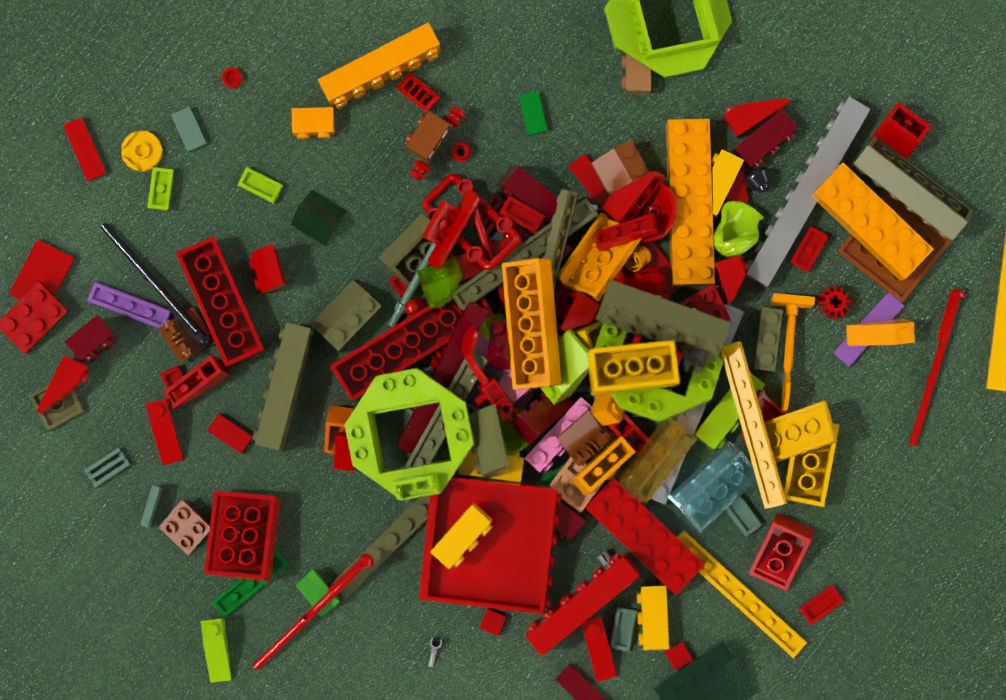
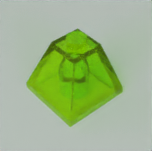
[417,256,463,309]

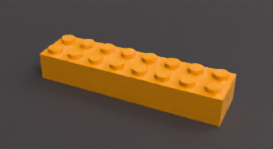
[666,119,715,287]

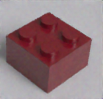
[64,315,119,364]

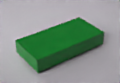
[518,91,547,136]

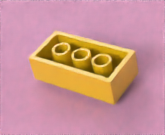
[587,340,679,395]
[782,423,840,507]

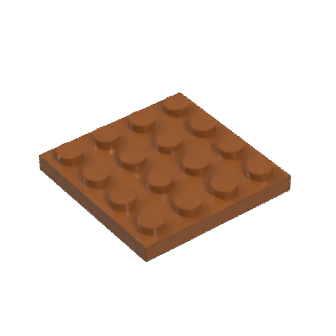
[837,190,952,303]

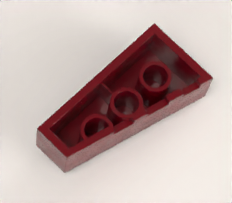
[496,166,558,225]

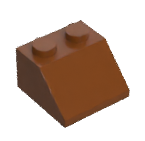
[591,140,649,196]

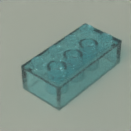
[668,441,757,533]

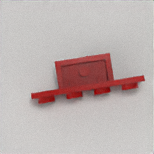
[422,190,480,270]

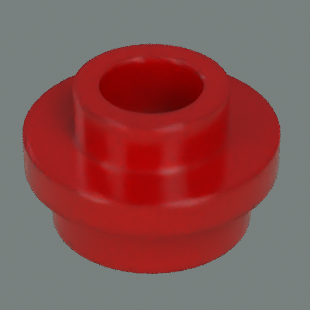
[451,142,471,162]

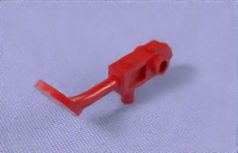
[461,326,518,423]

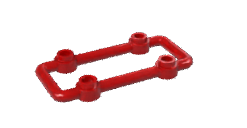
[422,174,521,270]

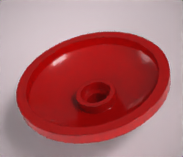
[634,183,678,242]

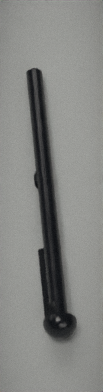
[100,223,213,347]

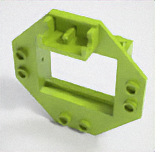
[604,0,732,78]
[594,295,723,422]
[345,368,474,500]

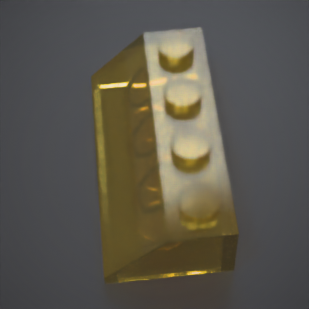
[618,416,698,503]

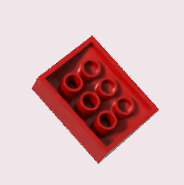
[204,491,281,583]

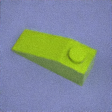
[200,618,232,683]

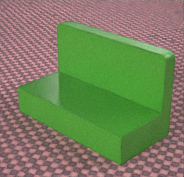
[296,569,341,617]

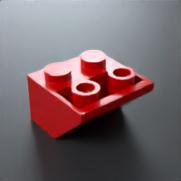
[870,102,932,159]

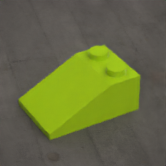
[541,329,589,405]

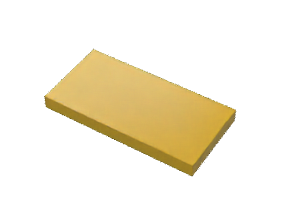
[764,401,837,463]

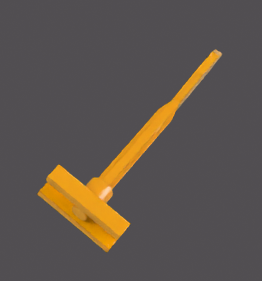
[770,293,815,413]

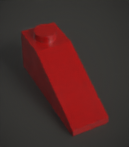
[723,98,790,139]
[602,170,665,223]
[36,355,90,415]
[163,355,231,409]
[146,399,183,465]
[608,412,663,468]
[581,616,617,682]

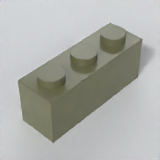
[752,307,783,373]

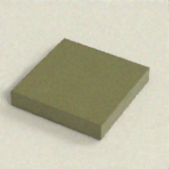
[28,383,85,432]

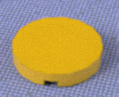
[121,131,163,172]

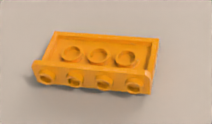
[557,213,642,301]

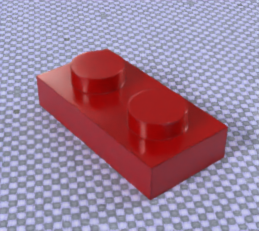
[789,226,828,273]

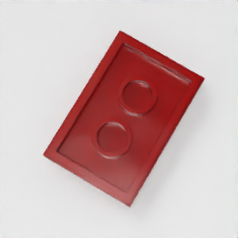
[8,239,75,300]

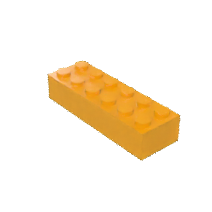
[318,22,441,109]
[811,163,933,281]
[502,258,562,390]

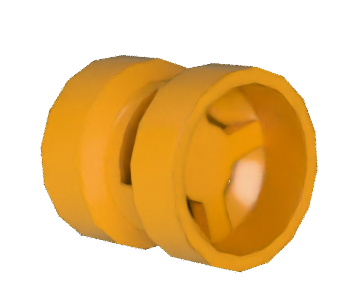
[624,246,651,272]

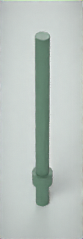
[388,242,436,327]

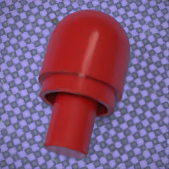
[405,297,428,316]

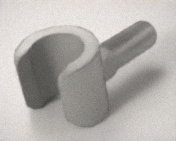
[428,637,442,667]

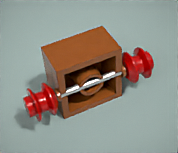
[405,106,466,182]

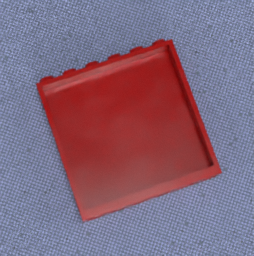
[419,475,562,615]

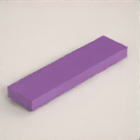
[87,282,171,328]
[833,293,904,367]

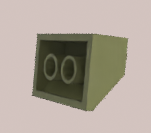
[379,214,455,287]
[310,280,383,353]
[469,405,508,479]

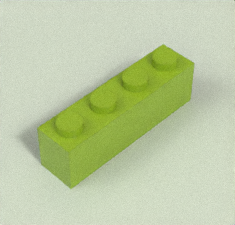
[694,373,766,451]

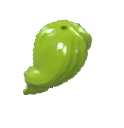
[713,201,763,258]

